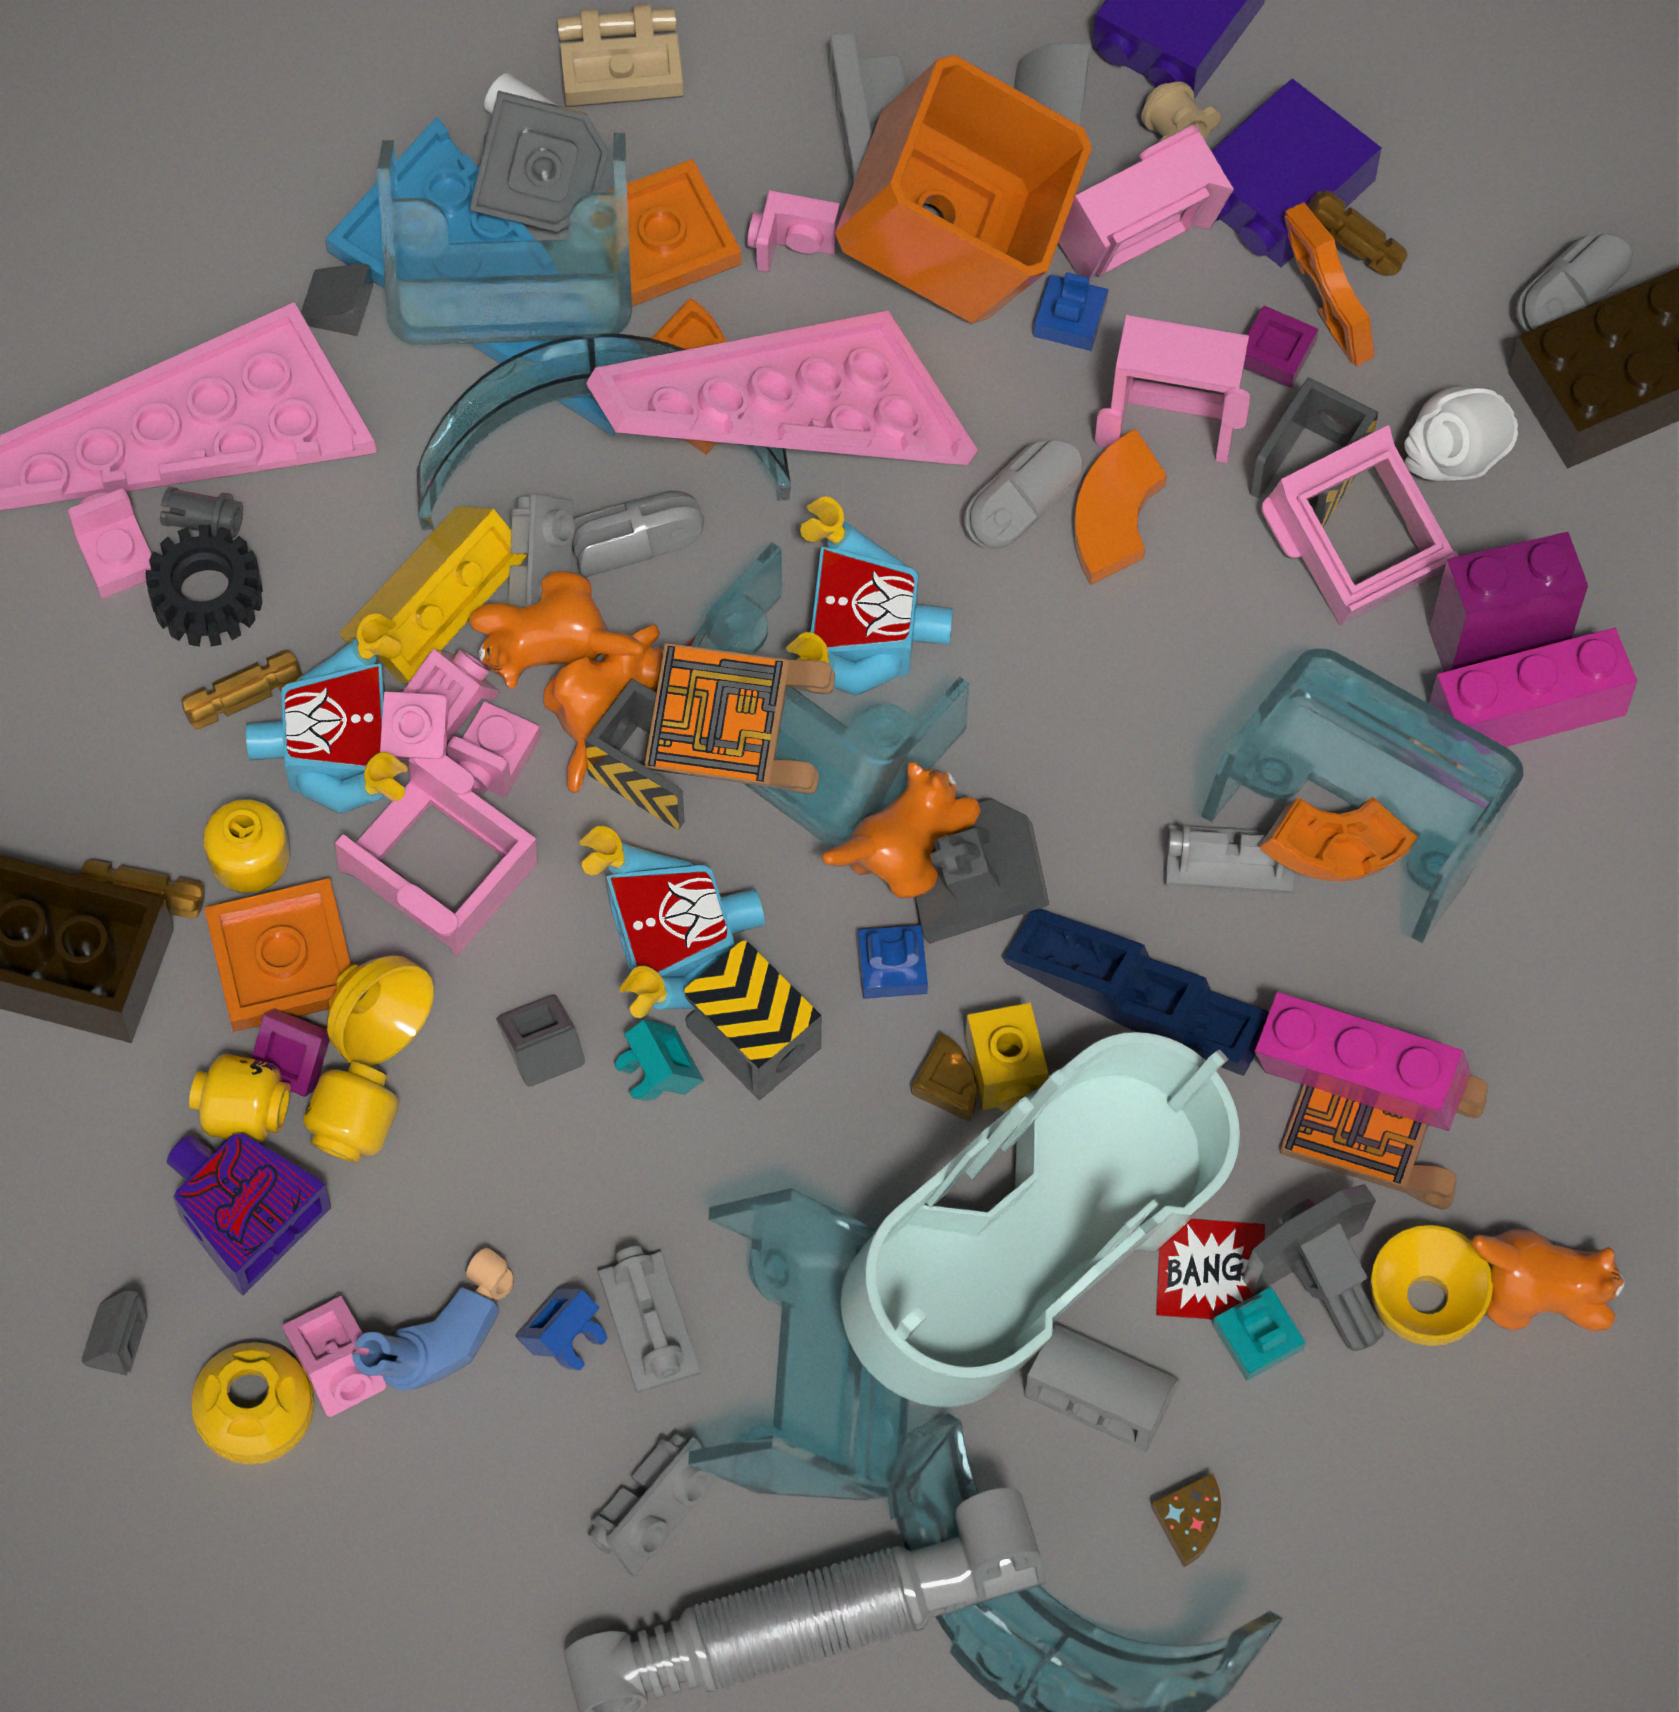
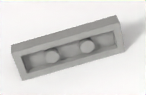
[830,32,925,208]

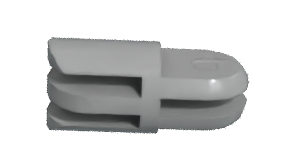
[1516,233,1633,332]
[964,440,1082,549]
[572,491,704,577]

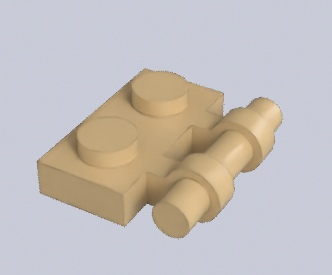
[557,4,684,106]

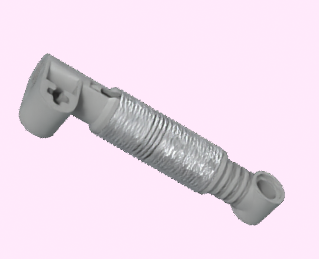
[564,1488,1045,1712]

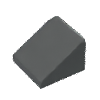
[301,263,373,336]
[496,995,585,1086]
[82,1290,148,1376]

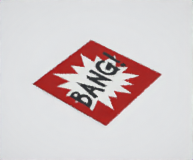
[1156,1219,1265,1320]

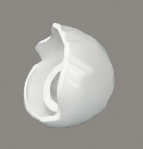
[1404,385,1518,481]

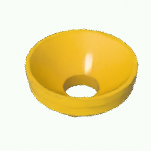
[327,955,434,1066]
[1370,1225,1493,1346]
[191,1342,314,1465]

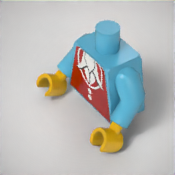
[786,496,953,695]
[246,613,408,814]
[579,826,765,1018]

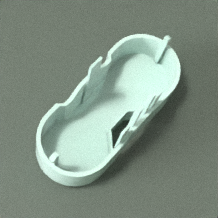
[841,1032,1240,1407]

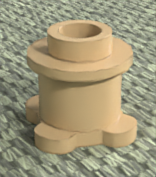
[1142,81,1221,143]

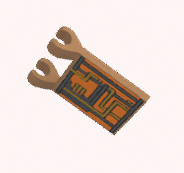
[644,643,835,794]
[1280,1076,1488,1210]

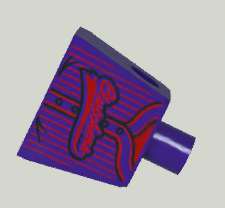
[167,1133,331,1296]

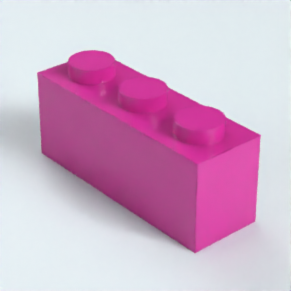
[1428,627,1638,762]
[1255,992,1471,1132]

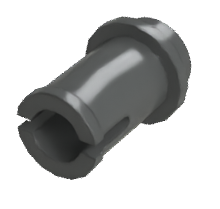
[160,487,243,538]

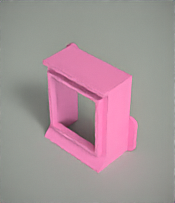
[1059,125,1234,282]
[1095,315,1251,463]
[1261,425,1459,625]
[335,755,537,956]

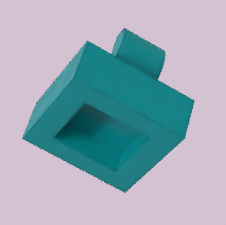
[614,1020,704,1101]
[1213,1287,1306,1381]

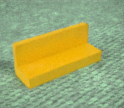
[339,506,528,683]

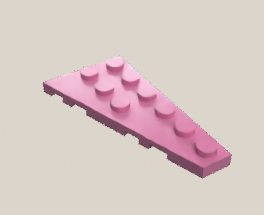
[0,302,377,511]
[586,310,978,466]

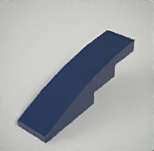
[1003,908,1269,1076]

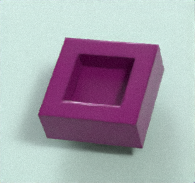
[1244,305,1319,387]
[251,1009,330,1097]

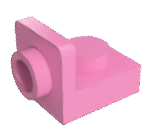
[747,190,840,272]
[67,488,152,599]
[402,649,500,747]
[380,692,449,762]
[446,701,541,798]
[281,1296,386,1417]

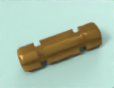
[1307,191,1408,276]
[181,650,302,729]
[79,859,205,919]

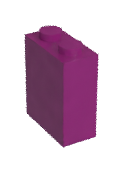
[1429,532,1588,672]

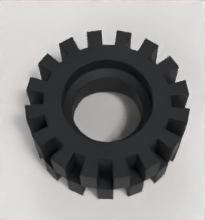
[145,525,263,647]

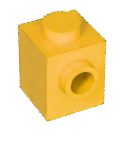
[965,1002,1048,1112]

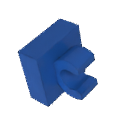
[1033,272,1108,351]
[858,925,928,999]
[516,1288,607,1370]

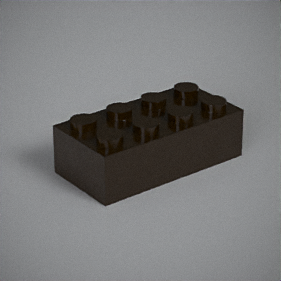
[1508,268,1679,469]
[0,855,174,1043]

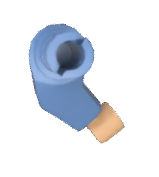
[352,1248,514,1390]

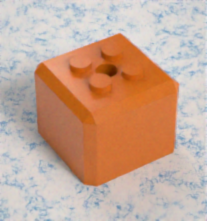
[835,55,1092,323]

